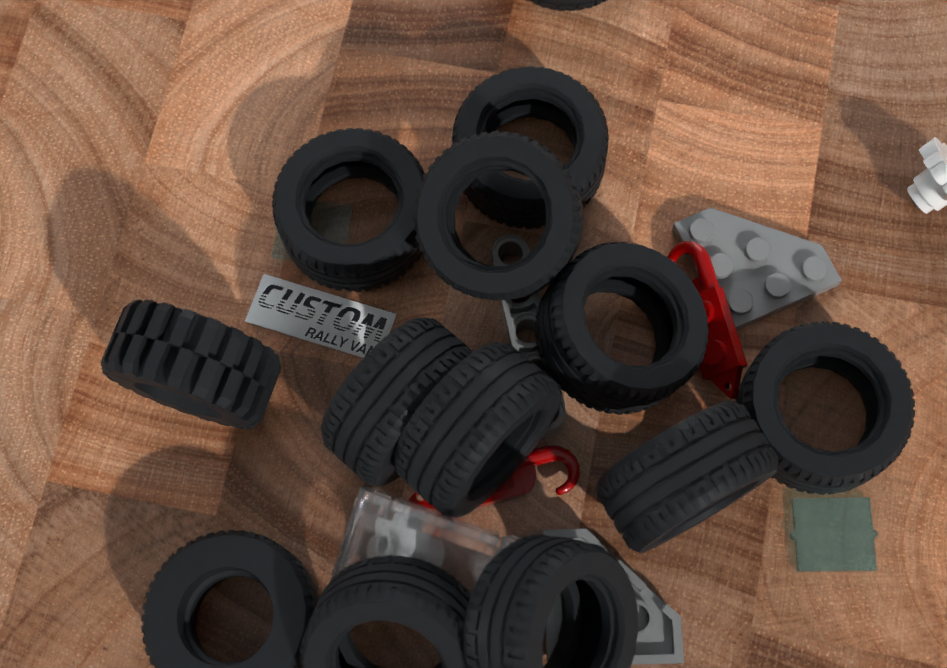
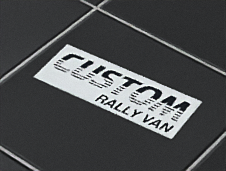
[245,274,397,358]

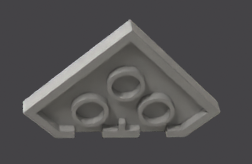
[672,207,842,330]
[542,529,684,665]

